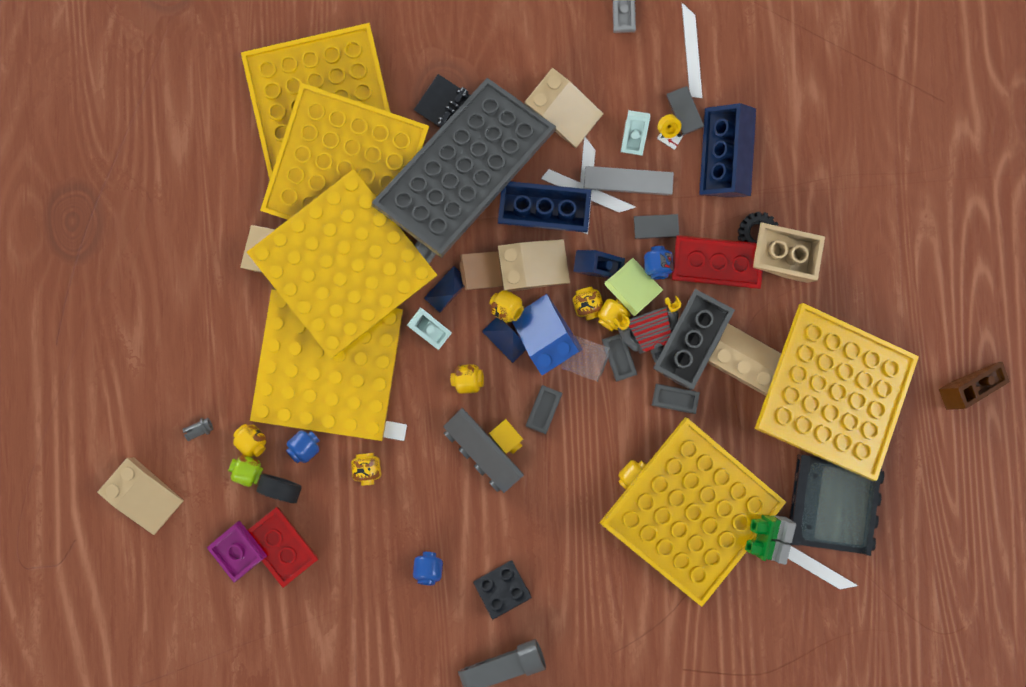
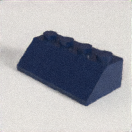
[699,103,756,198]
[498,181,592,233]

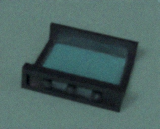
[789,454,884,556]

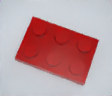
[247,507,319,588]

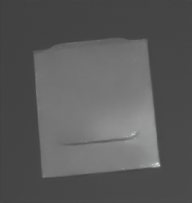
[561,335,610,382]

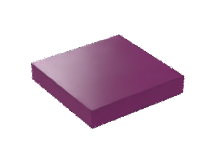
[207,521,267,583]

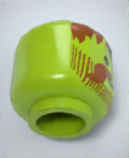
[228,454,263,487]

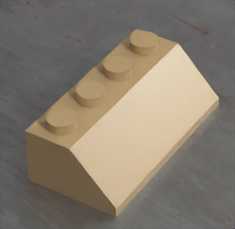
[708,324,781,396]

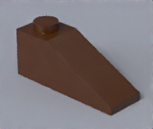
[939,362,1010,410]

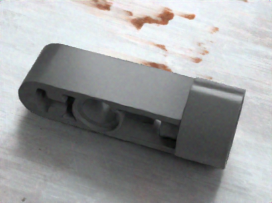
[458,639,546,687]

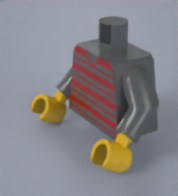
[613,296,681,363]

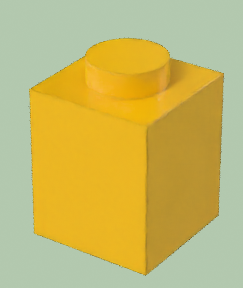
[489,419,523,454]

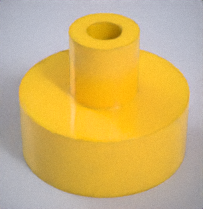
[658,114,681,138]

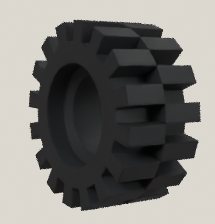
[737,212,779,243]

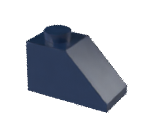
[573,250,625,279]

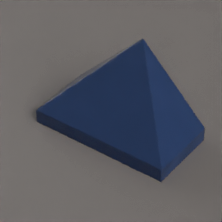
[424,266,465,313]
[482,317,526,363]

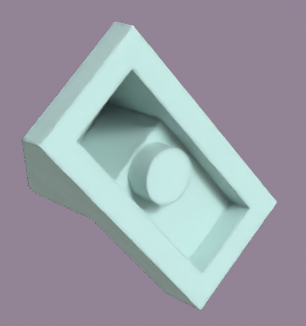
[621,110,650,155]
[407,307,452,350]

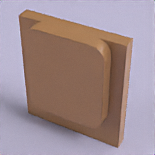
[460,251,503,290]

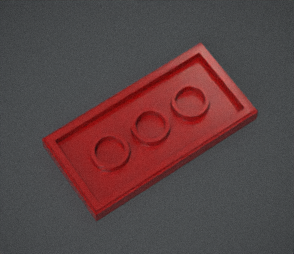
[672,235,763,289]

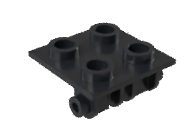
[414,74,471,128]
[473,560,532,620]

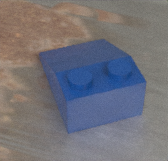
[512,294,583,375]

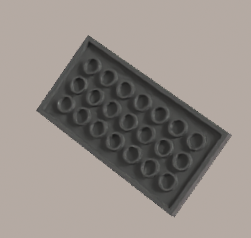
[372,78,556,258]

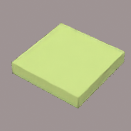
[604,258,663,316]

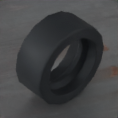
[256,474,302,503]

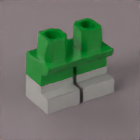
[745,515,796,564]

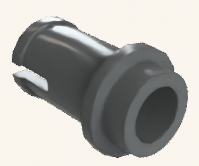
[183,418,213,441]

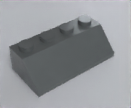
[653,289,735,390]
[443,408,524,493]

